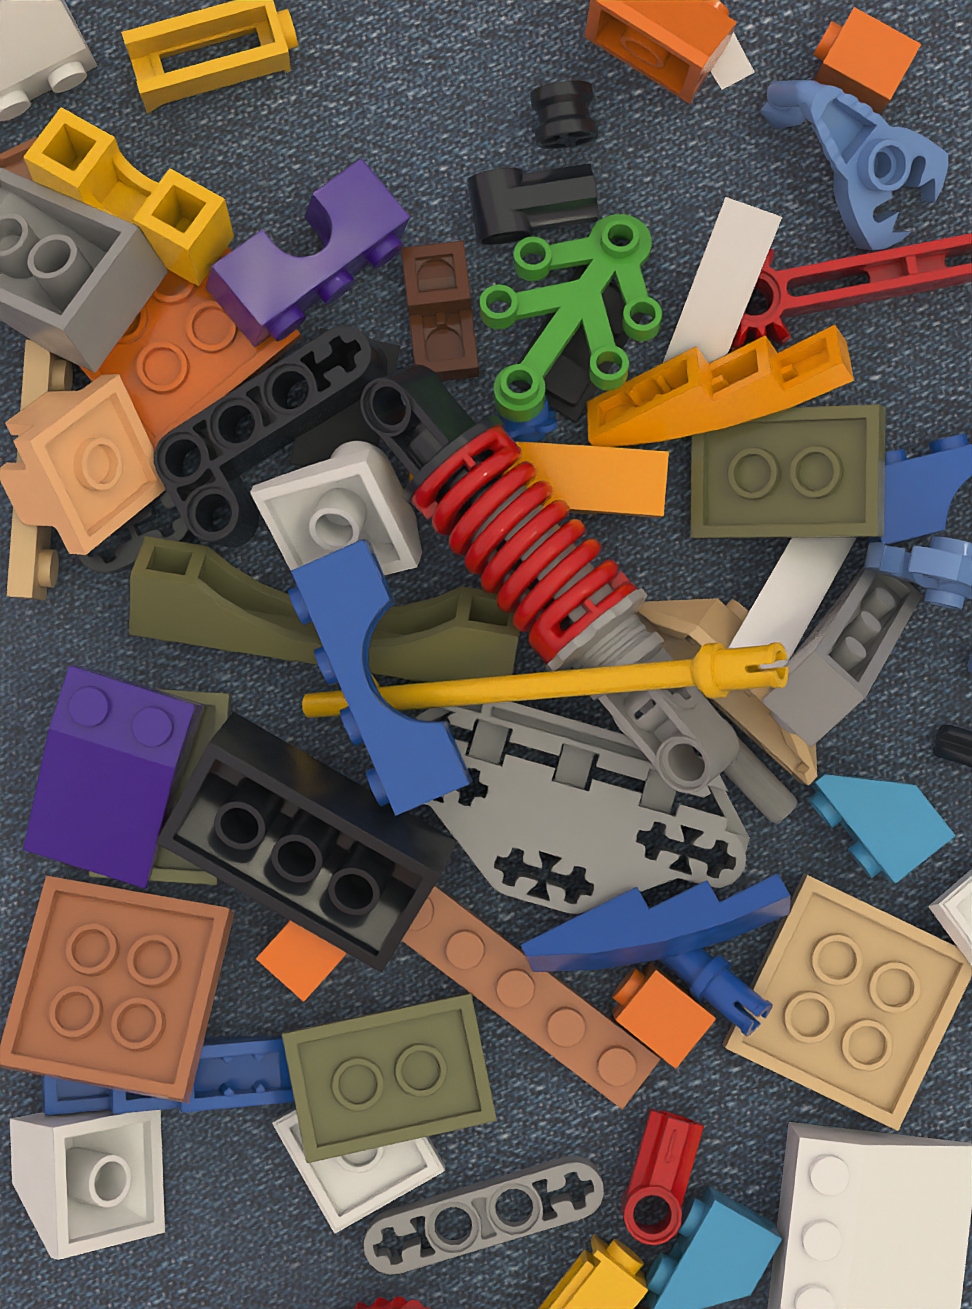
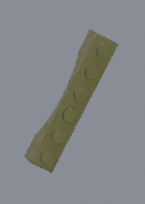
[129,536,519,682]

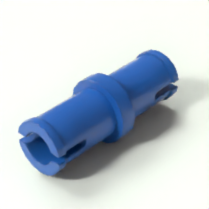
[658,948,773,1037]

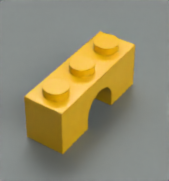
[23,107,234,286]

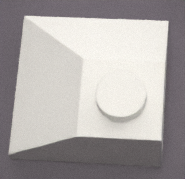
[10,1110,165,1260]

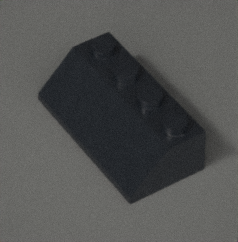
[156,711,457,973]

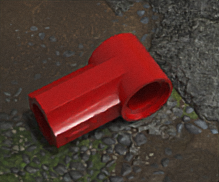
[620,1108,704,1245]

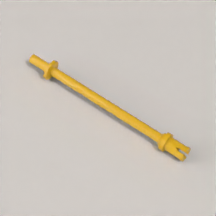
[302,642,789,718]

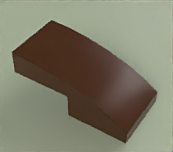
[401,240,480,381]

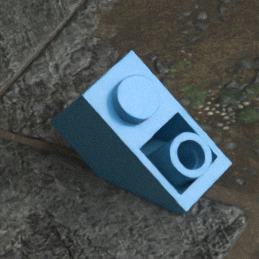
[808,772,956,884]
[645,1185,782,1309]

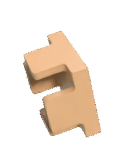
[0,374,166,555]

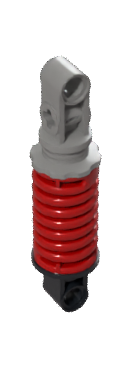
[361,364,739,793]

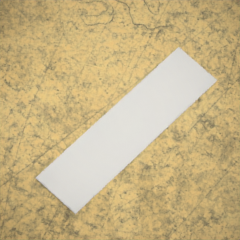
[663,197,782,363]
[729,537,857,669]

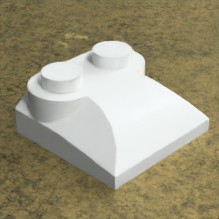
[250,441,422,575]

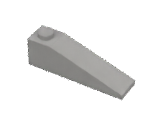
[762,566,922,747]

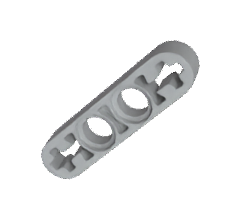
[364,1155,604,1275]

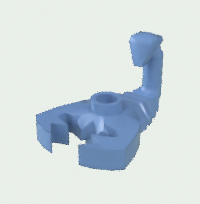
[760,80,949,250]
[864,536,972,673]

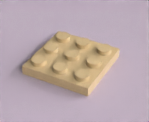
[723,873,972,1131]

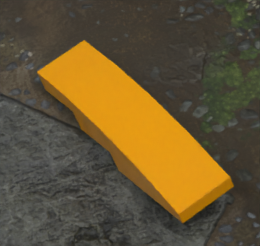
[587,325,854,447]
[409,442,669,518]

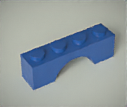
[868,434,972,545]
[288,539,472,816]

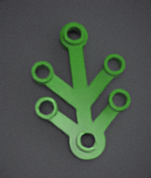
[480,214,662,422]

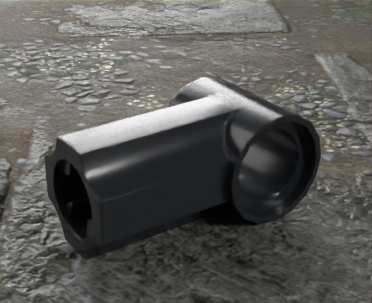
[467,163,599,245]

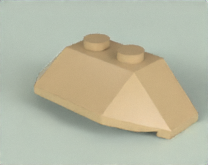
[636,598,817,786]

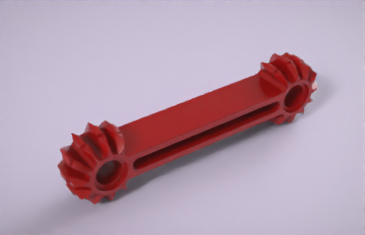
[729,233,972,353]

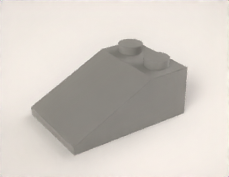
[0,167,168,373]

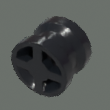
[530,80,599,149]

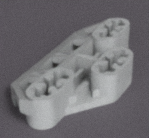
[414,702,750,914]

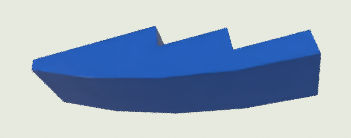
[521,873,790,972]
[41,1036,294,1116]

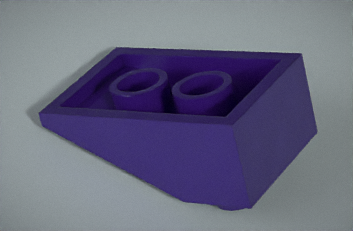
[23,665,205,889]

